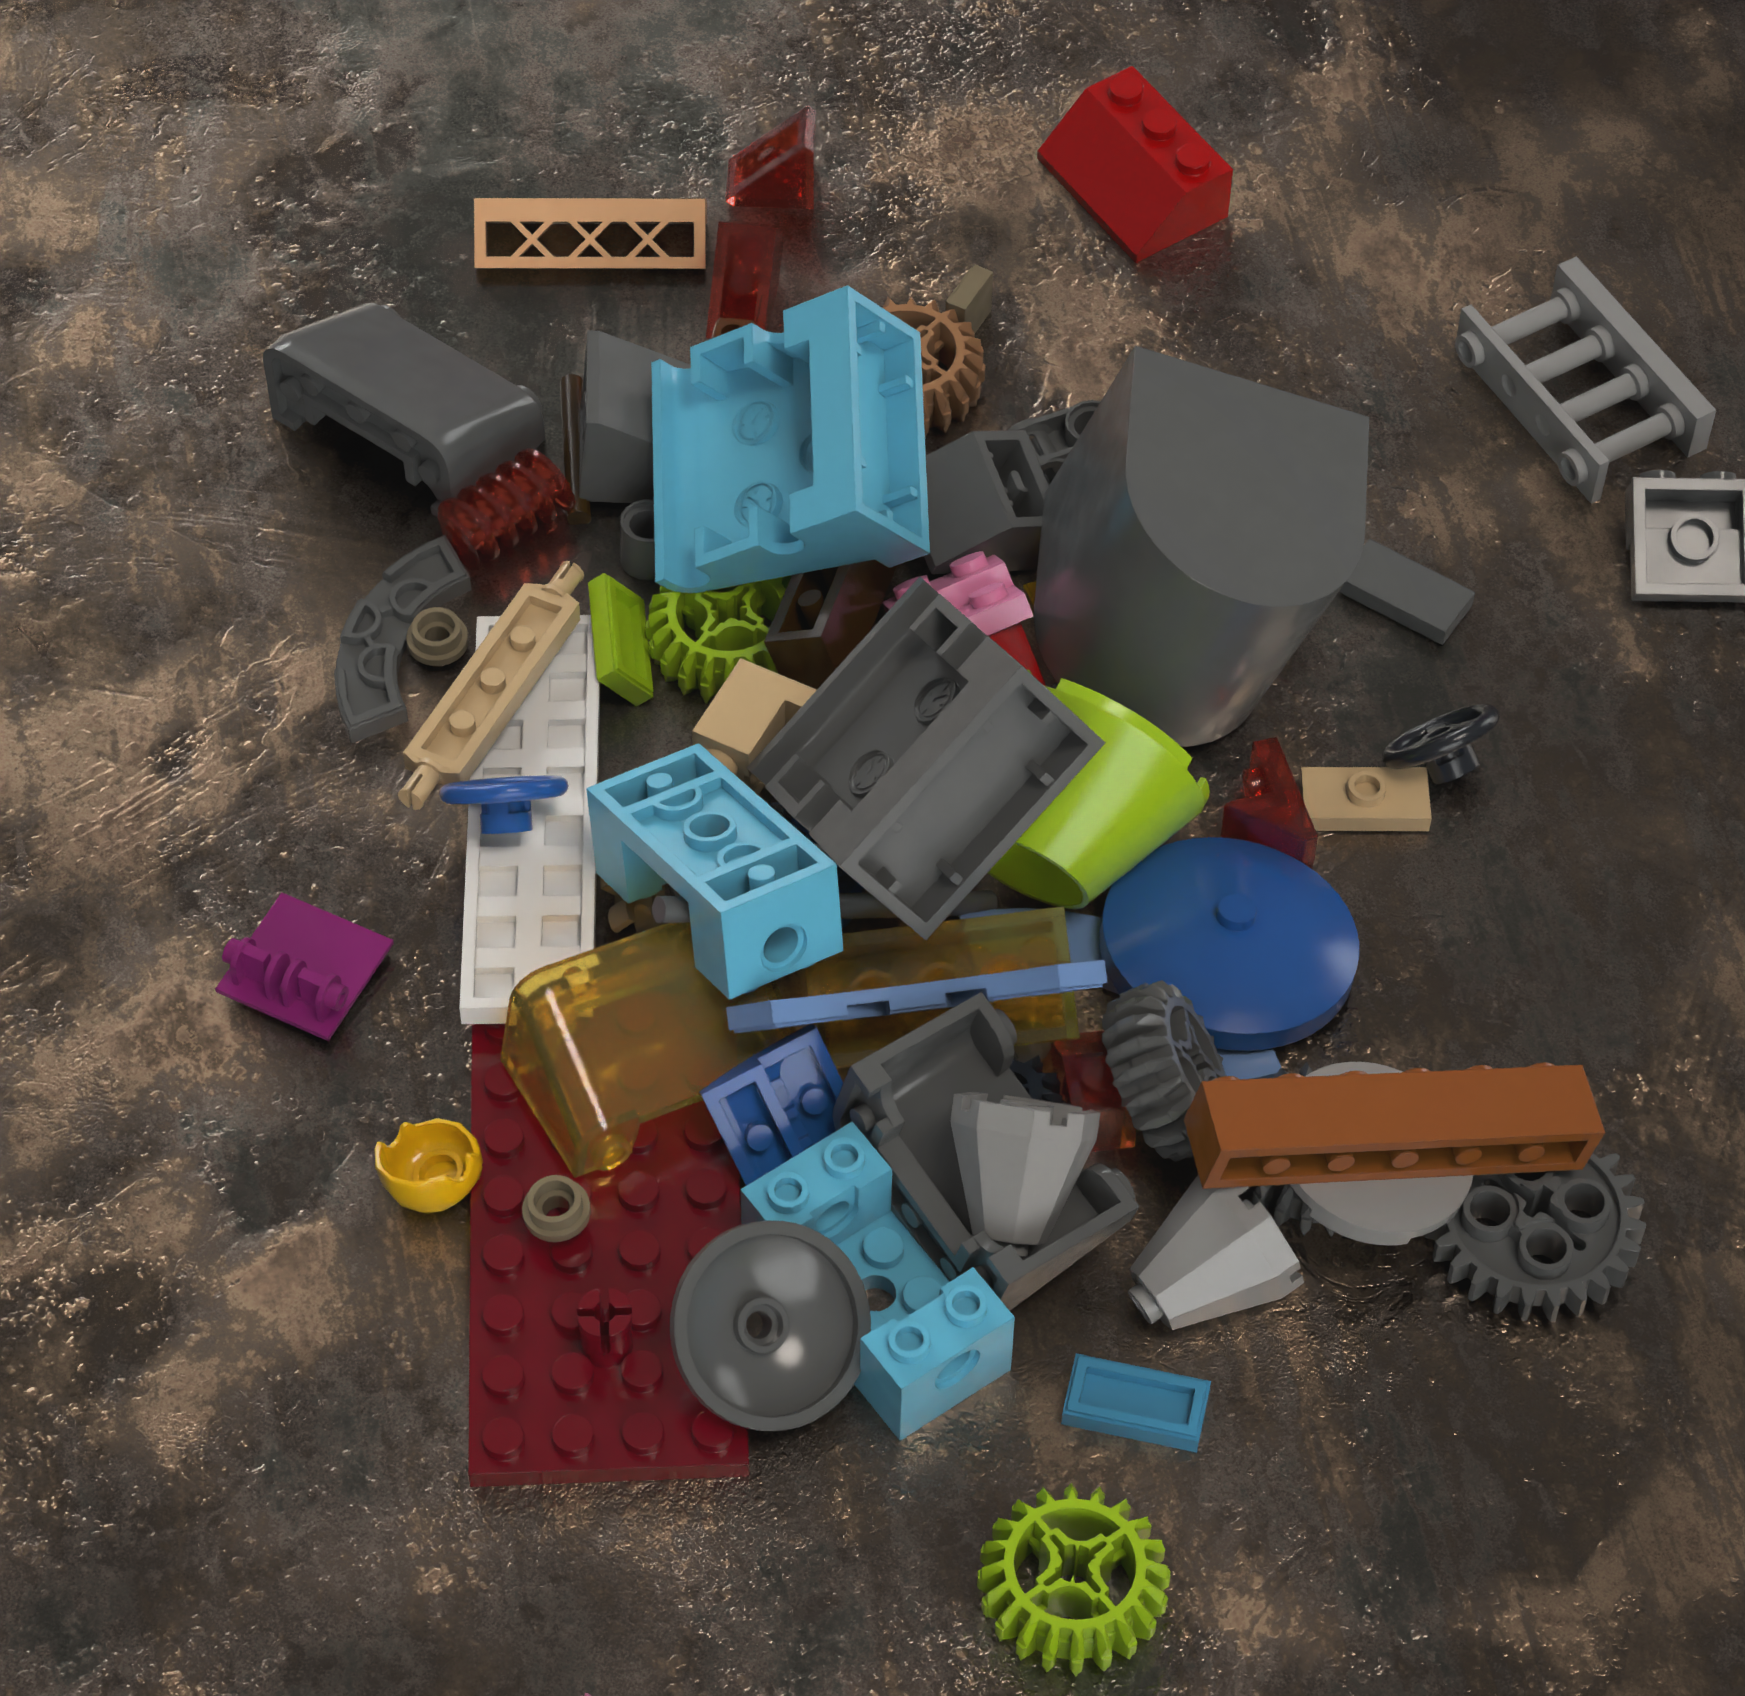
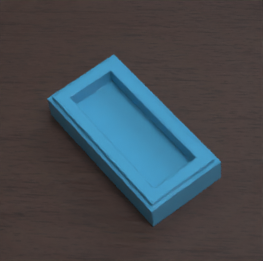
[1061,1353,1211,1453]

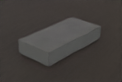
[1339,539,1475,645]

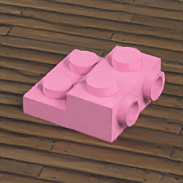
[882,551,1034,636]

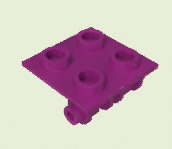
[215,892,394,1041]

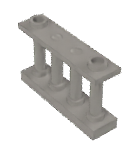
[1455,256,1716,504]

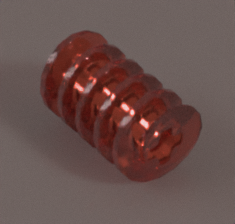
[438,448,576,571]

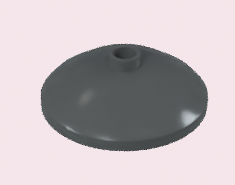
[670,1220,871,1431]

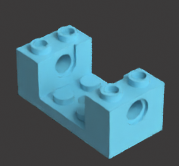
[586,743,844,1000]
[740,1121,1015,1441]

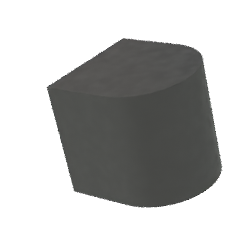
[1034,346,1369,747]

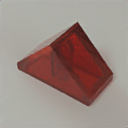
[725,105,816,209]

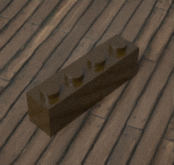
[764,559,897,690]

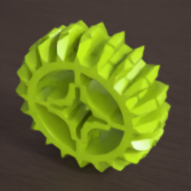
[646,575,792,704]
[977,1483,1170,1677]

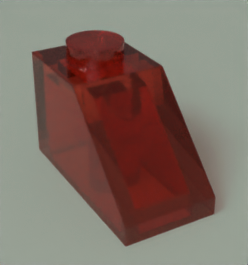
[706,219,785,339]
[1050,1030,1136,1152]

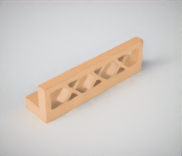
[474,198,707,269]

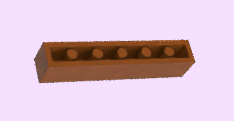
[1184,1062,1605,1189]

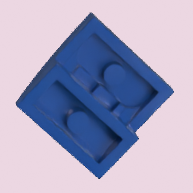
[699,1024,843,1186]

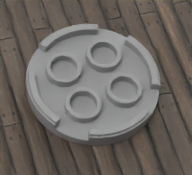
[1290,1062,1473,1245]

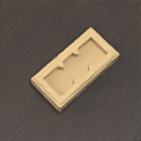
[1299,767,1432,831]

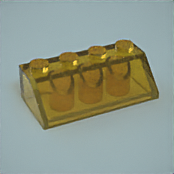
[805,906,1080,1069]

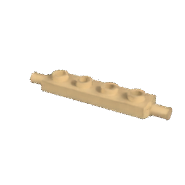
[398,561,584,810]

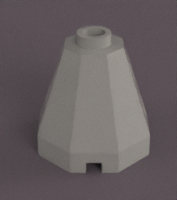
[950,1092,1100,1256]
[1128,1175,1304,1330]

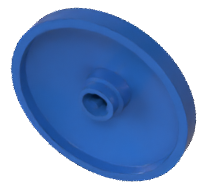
[1099,837,1359,1051]

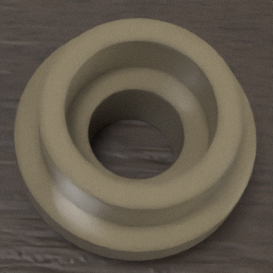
[406,607,469,666]
[522,1175,591,1242]

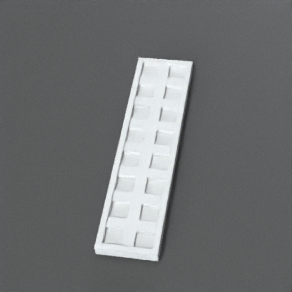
[459,615,600,1024]

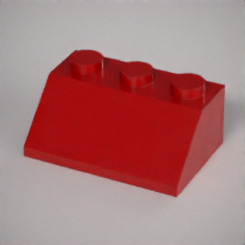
[1037,66,1233,263]

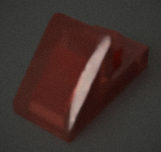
[1220,737,1318,869]

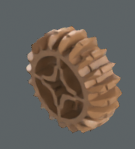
[883,295,985,437]

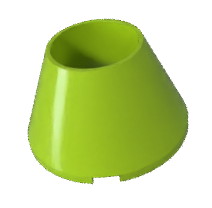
[988,670,1210,909]

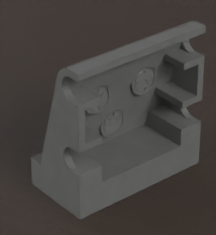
[747,577,1106,940]

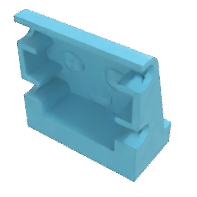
[651,285,930,593]

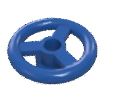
[439,775,569,834]

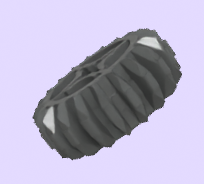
[1102,980,1227,1162]

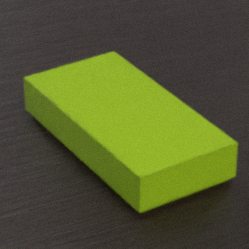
[588,573,654,706]

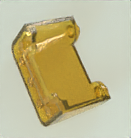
[500,922,797,1178]

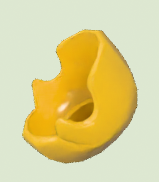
[374,1118,483,1214]

